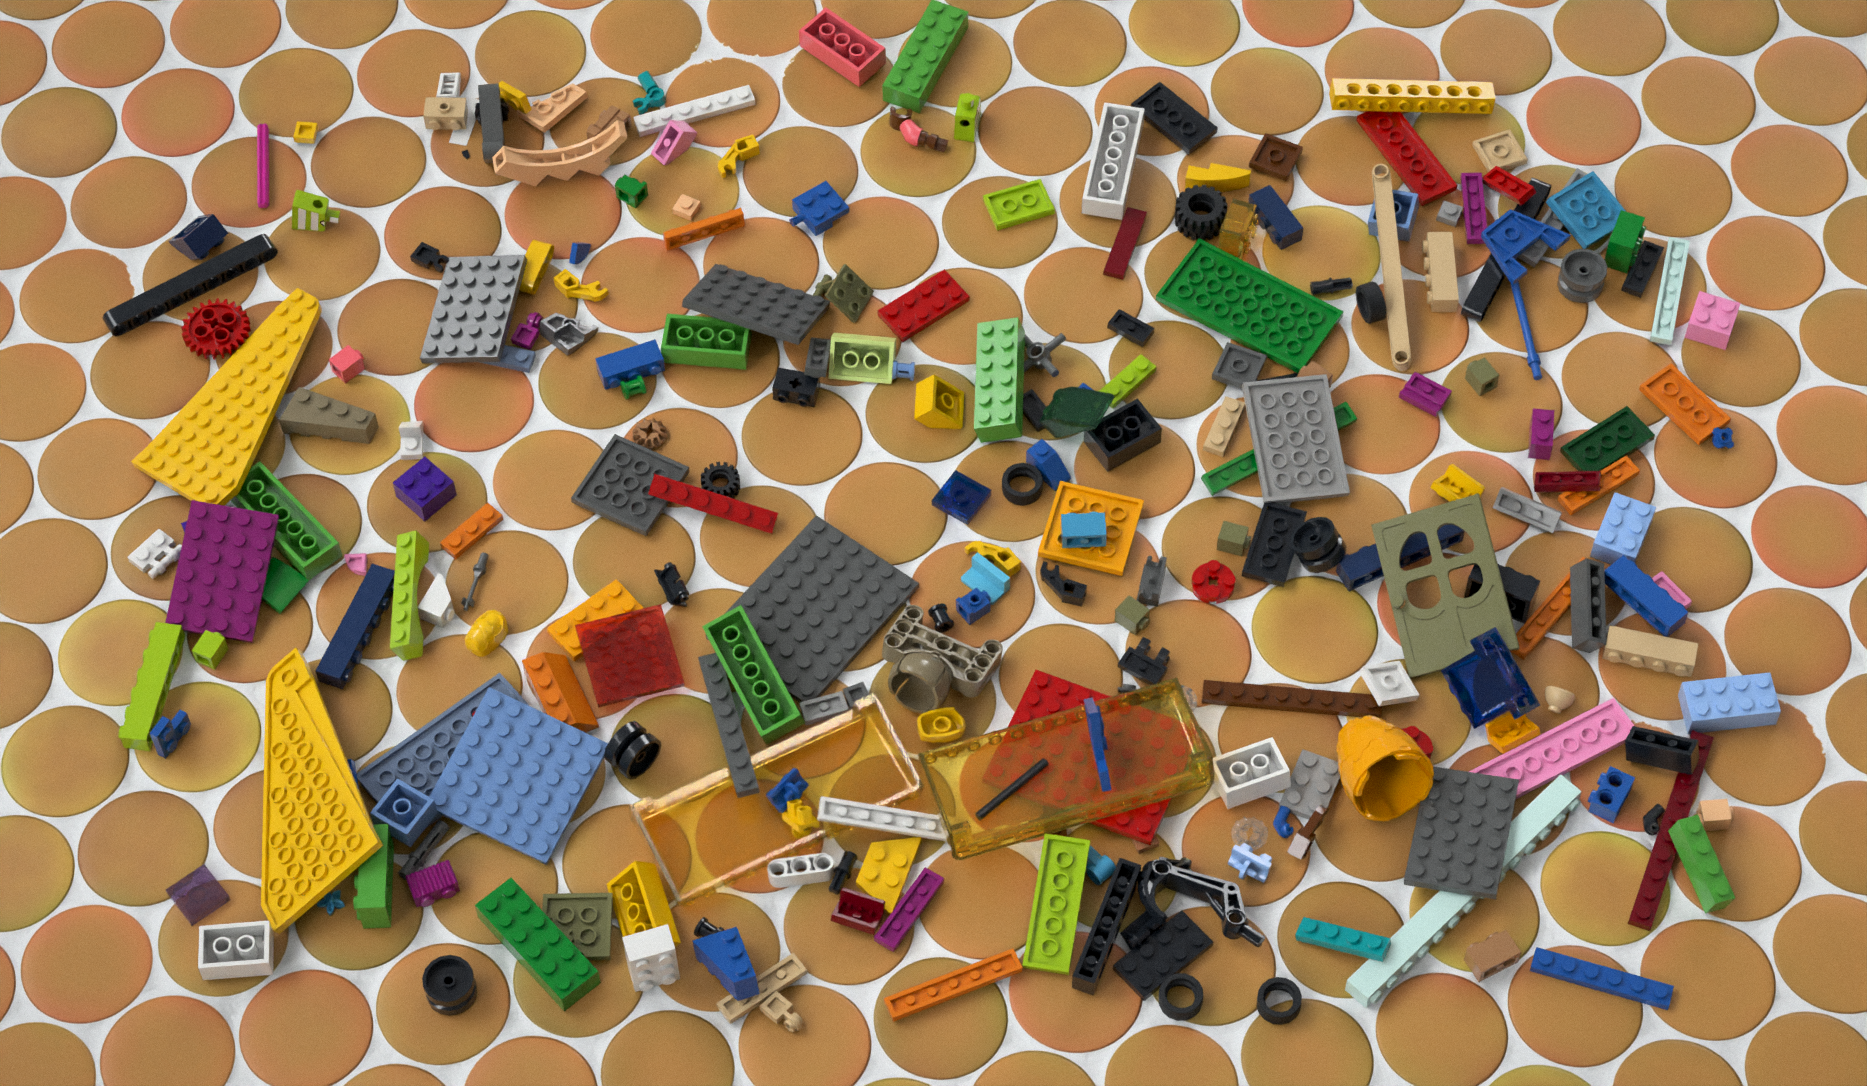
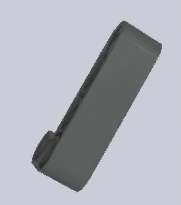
[478,83,505,164]

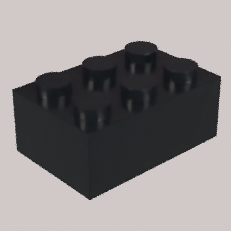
[1084,398,1162,472]
[1464,564,1540,624]

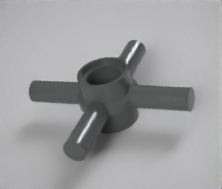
[1024,333,1066,377]

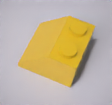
[914,374,964,429]

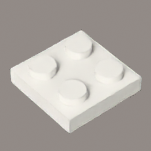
[1360,661,1419,706]

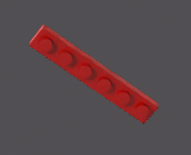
[648,474,779,534]

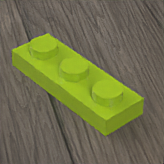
[1098,354,1156,409]

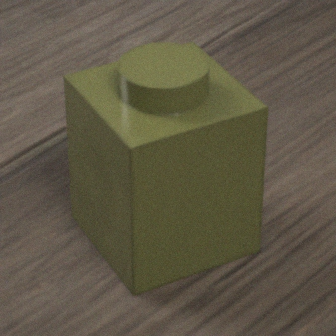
[1465,357,1499,396]
[1217,521,1251,556]
[1115,595,1150,635]

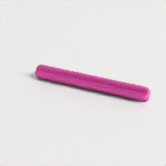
[257,123,269,208]

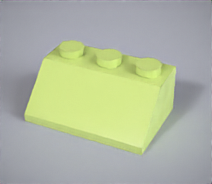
[828,333,897,384]

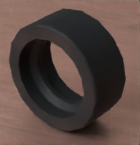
[1356,281,1386,324]
[1002,463,1043,506]
[1158,973,1203,1021]
[1256,977,1302,1025]

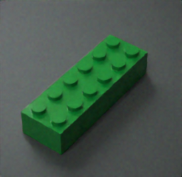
[475,877,601,1012]

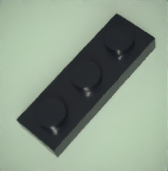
[1621,240,1664,298]

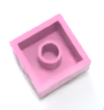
[1685,291,1741,350]

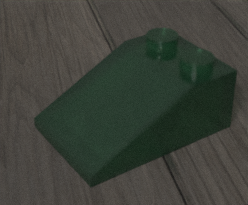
[1039,386,1115,438]

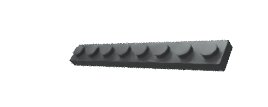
[698,653,760,798]

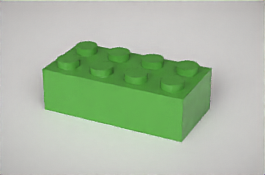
[661,314,752,370]
[353,824,394,929]

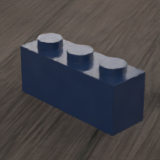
[1247,185,1303,250]

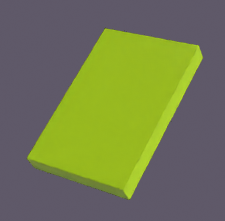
[983,179,1055,231]

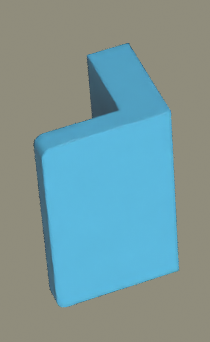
[961,552,1010,605]

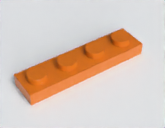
[663,208,745,251]
[1557,455,1640,515]

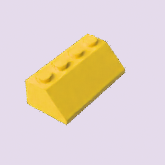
[606,860,681,947]

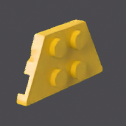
[856,837,922,916]

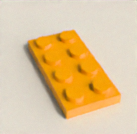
[547,579,644,662]

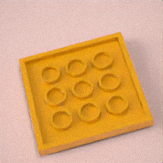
[1038,481,1144,576]

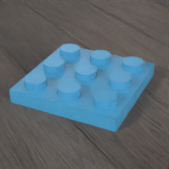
[1546,171,1626,249]

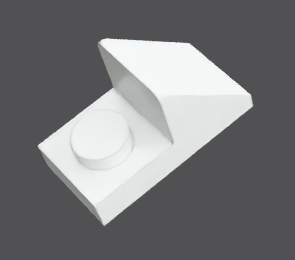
[399,421,424,460]

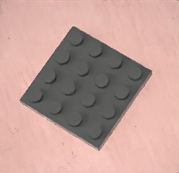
[571,434,690,536]

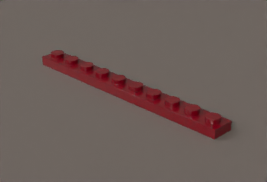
[1628,730,1714,931]

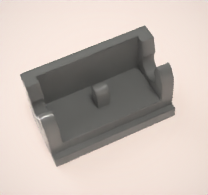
[1137,556,1167,607]

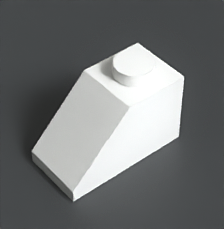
[418,573,454,628]

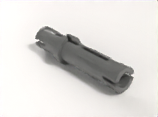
[398,820,450,880]

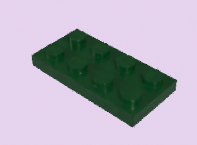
[1560,406,1655,471]

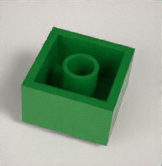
[1605,210,1647,273]

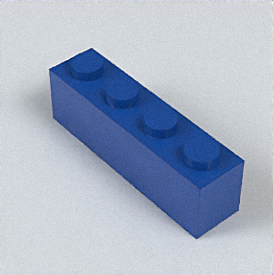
[1604,555,1688,637]

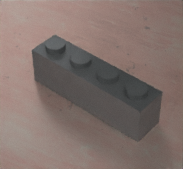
[1570,558,1606,653]

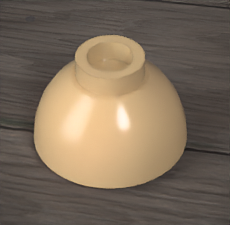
[1545,686,1576,714]

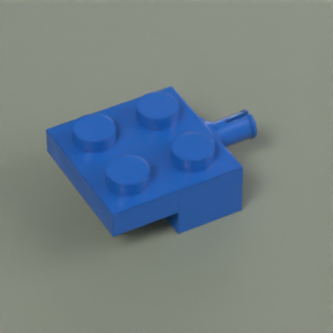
[789,181,849,236]

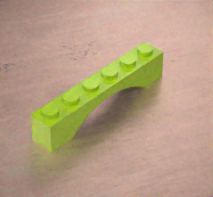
[390,531,429,661]

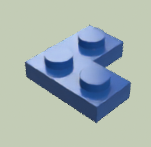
[150,710,191,759]

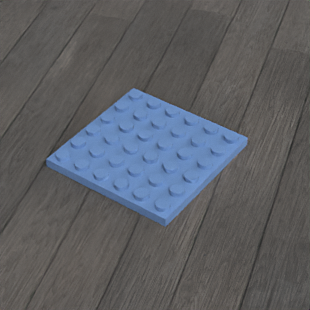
[429,687,608,865]

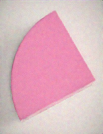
[344,553,367,576]

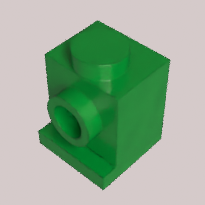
[615,174,648,209]

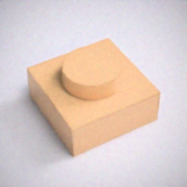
[672,194,701,221]

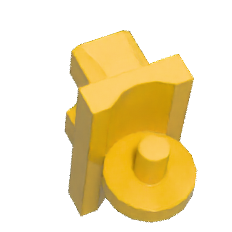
[782,799,820,840]

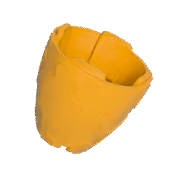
[1336,715,1434,821]

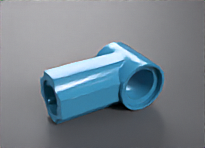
[1086,845,1116,885]

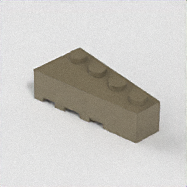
[279,387,379,444]

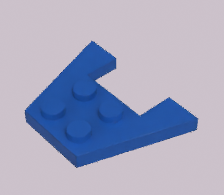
[1481,209,1571,286]
[1084,698,1111,792]

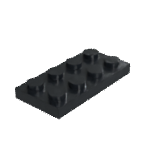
[1131,82,1218,155]
[1242,502,1307,587]
[1113,910,1213,1001]

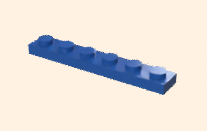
[1530,947,1674,1010]

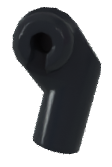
[1643,803,1665,835]

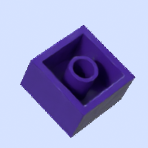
[393,456,457,521]

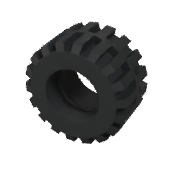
[1175,185,1227,240]

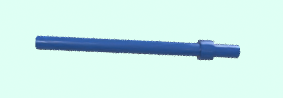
[1510,281,1542,380]

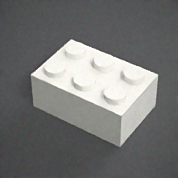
[1209,737,1291,809]
[198,921,274,980]
[622,924,680,992]

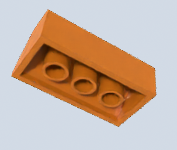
[522,652,599,733]

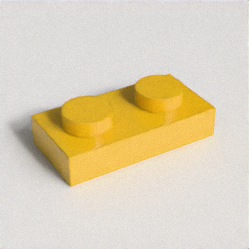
[499,81,532,114]

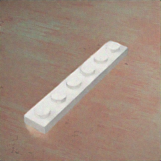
[633,85,756,137]
[817,796,955,842]

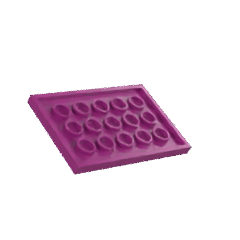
[165,500,279,643]

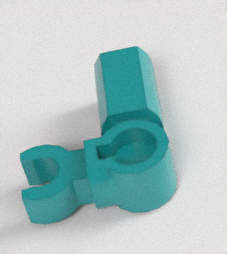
[633,71,666,115]

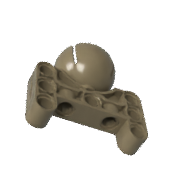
[882,605,1003,713]

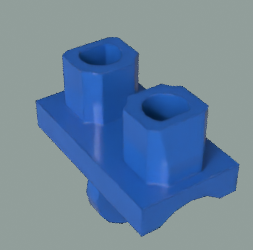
[766,768,809,813]

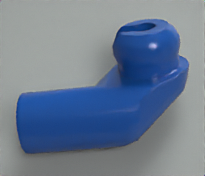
[1273,806,1294,838]

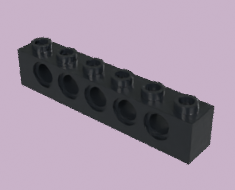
[1072,858,1141,995]

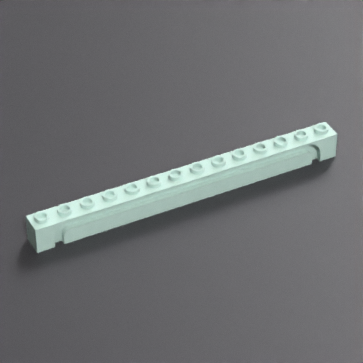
[1345,774,1582,1008]

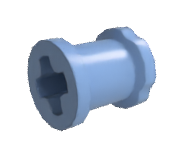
[892,360,915,381]

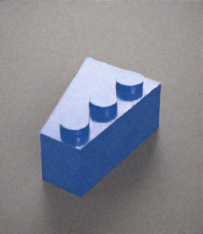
[692,927,760,1001]

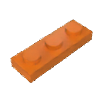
[440,503,503,560]

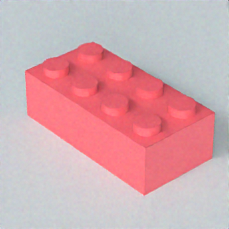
[799,7,886,87]

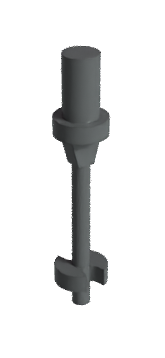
[461,553,489,611]

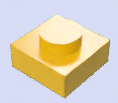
[293,121,318,144]

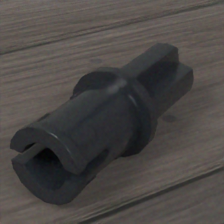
[1310,277,1353,295]
[829,851,858,895]

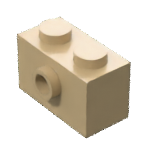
[423,97,468,130]

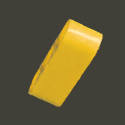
[519,240,554,295]

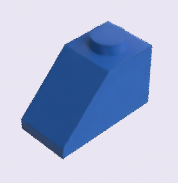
[1026,439,1071,491]

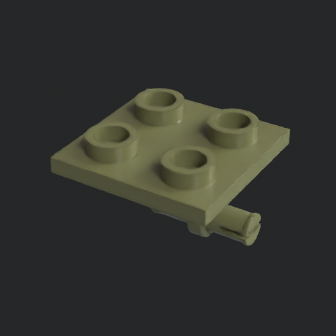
[812,264,874,323]

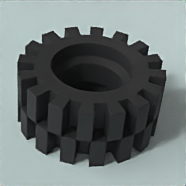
[701,462,740,499]

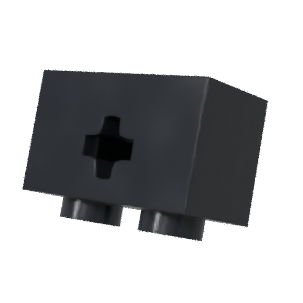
[772,367,820,407]

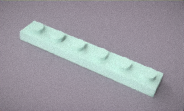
[1650,237,1690,345]

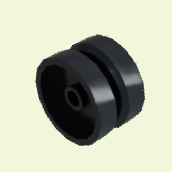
[1290,517,1347,573]
[604,721,661,780]
[422,955,477,1016]

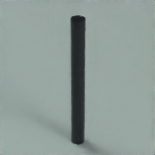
[975,758,1049,821]

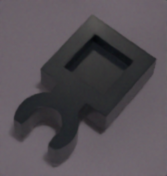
[410,242,449,273]

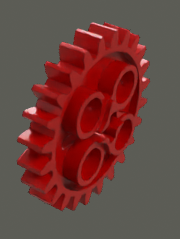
[181,298,251,360]

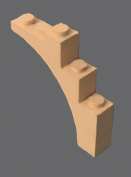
[492,120,627,186]

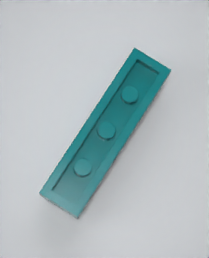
[1295,917,1391,962]

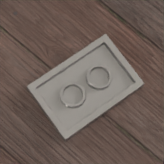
[1278,749,1340,821]

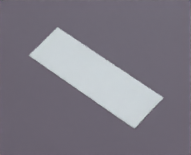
[449,97,479,146]

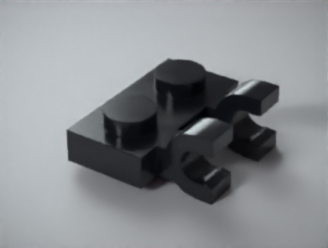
[1118,637,1170,688]

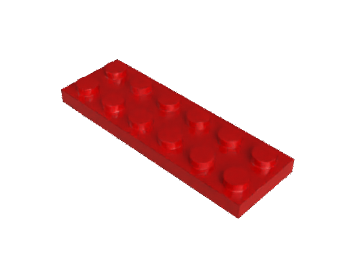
[1356,111,1458,206]

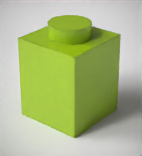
[192,630,228,670]

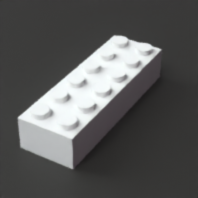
[1082,102,1145,220]

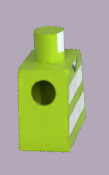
[954,93,981,142]
[292,190,340,231]

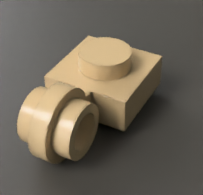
[760,991,804,1033]

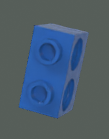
[1587,766,1635,823]

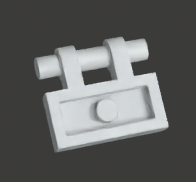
[128,529,182,579]

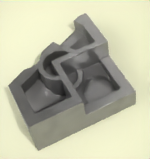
[539,313,598,356]

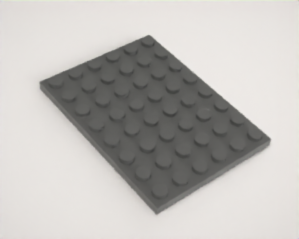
[706,515,919,702]

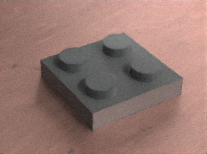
[1212,342,1267,389]

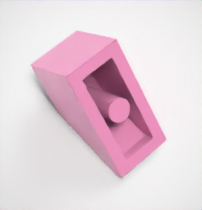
[651,120,697,165]

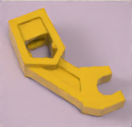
[718,134,760,178]
[554,269,609,302]
[965,541,1021,577]

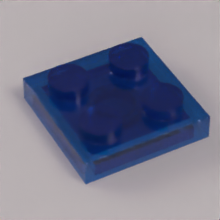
[931,470,992,525]

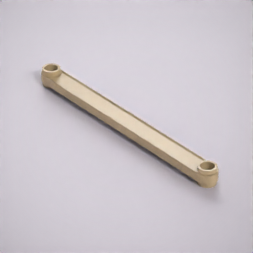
[1372,164,1411,371]

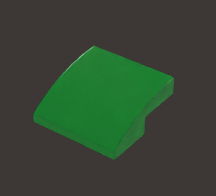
[262,557,309,614]

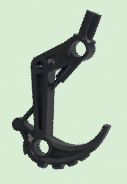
[1138,857,1265,947]

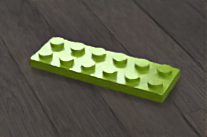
[1022,833,1091,975]

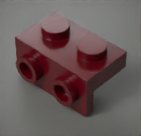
[831,887,886,935]

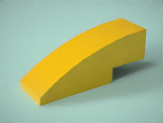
[1185,163,1251,192]

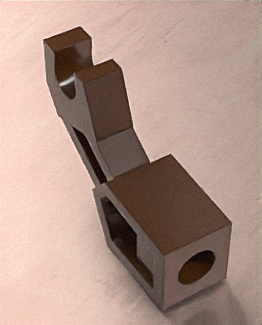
[1287,805,1329,860]

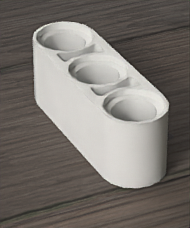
[767,853,834,888]

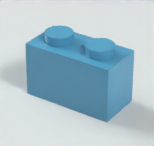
[1061,512,1107,548]

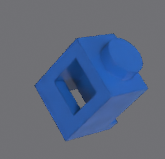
[956,588,991,625]

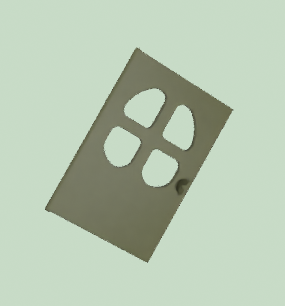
[1371,494,1520,679]

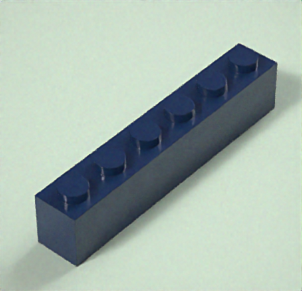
[1336,525,1465,591]
[315,563,395,690]

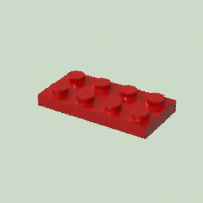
[878,269,970,342]

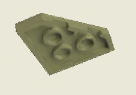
[542,893,613,961]

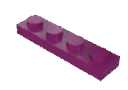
[1460,173,1487,244]
[874,867,944,952]

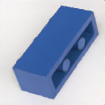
[595,339,665,390]

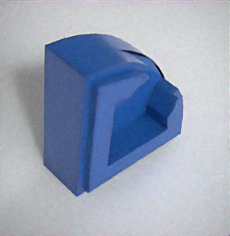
[569,243,591,264]

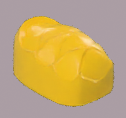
[465,609,508,657]
[917,707,966,743]

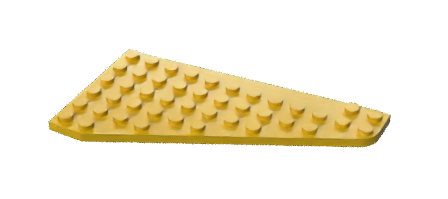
[131,288,322,506]
[261,648,383,934]

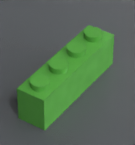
[1668,815,1735,914]

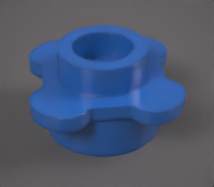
[1712,427,1734,449]

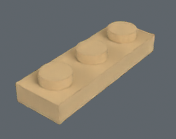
[1203,396,1245,457]

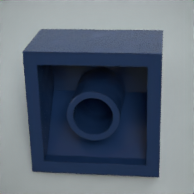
[168,214,228,260]

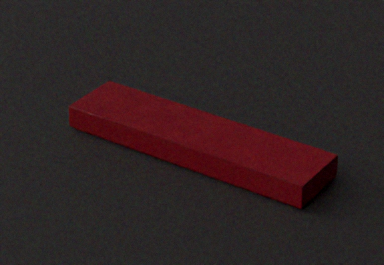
[1103,207,1147,280]

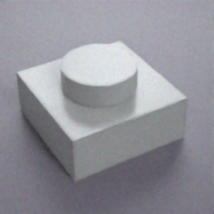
[1436,201,1463,227]

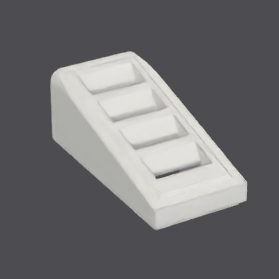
[436,73,461,98]

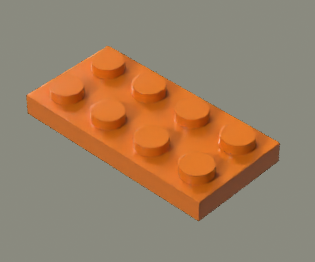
[1639,363,1731,445]

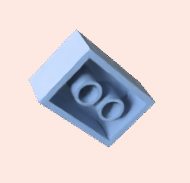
[1590,492,1656,565]

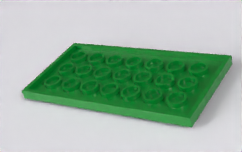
[1156,238,1344,373]

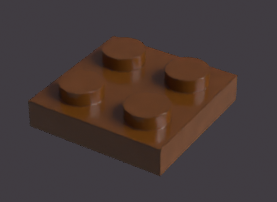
[1249,133,1303,181]

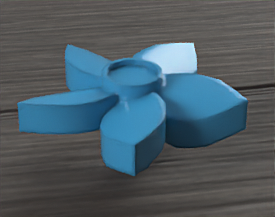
[317,890,345,916]

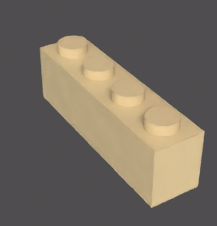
[1422,232,1459,312]
[1602,625,1698,677]

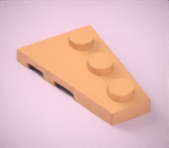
[516,83,588,133]

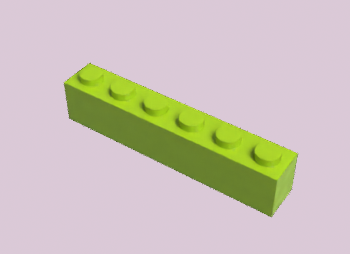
[118,622,186,751]

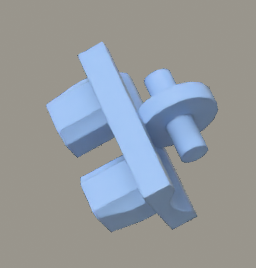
[1228,843,1272,883]

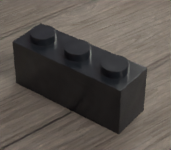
[1625,726,1699,775]

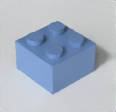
[1368,189,1419,242]
[370,778,438,847]

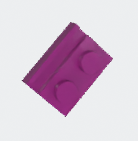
[1399,372,1452,417]

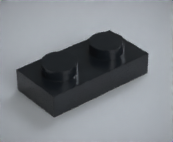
[1107,309,1154,347]

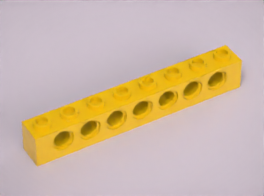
[1329,78,1496,114]

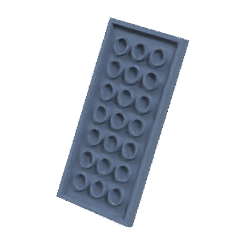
[357,673,531,829]

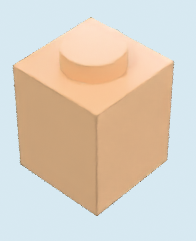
[1696,799,1734,831]

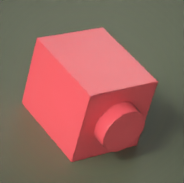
[329,345,365,384]

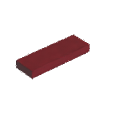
[1534,471,1602,492]

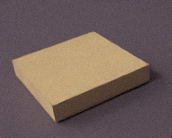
[1472,129,1528,172]

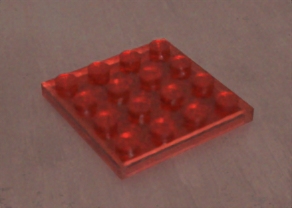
[575,604,684,708]

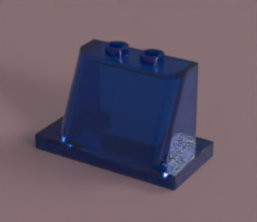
[1441,627,1540,729]

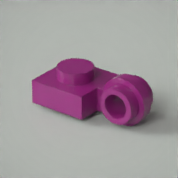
[511,312,543,350]

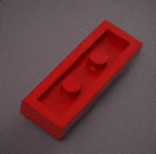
[1482,166,1536,205]

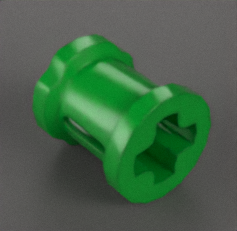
[620,375,646,400]

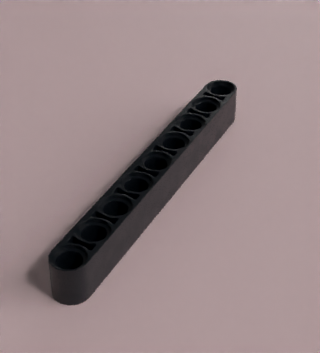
[1461,177,1552,322]
[102,234,278,336]

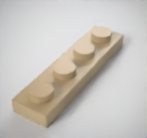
[716,953,807,1024]

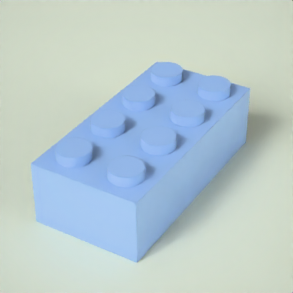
[1678,672,1781,734]

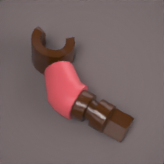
[889,106,949,152]

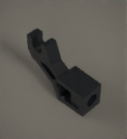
[1040,561,1087,607]

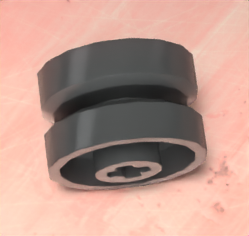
[1557,249,1607,303]

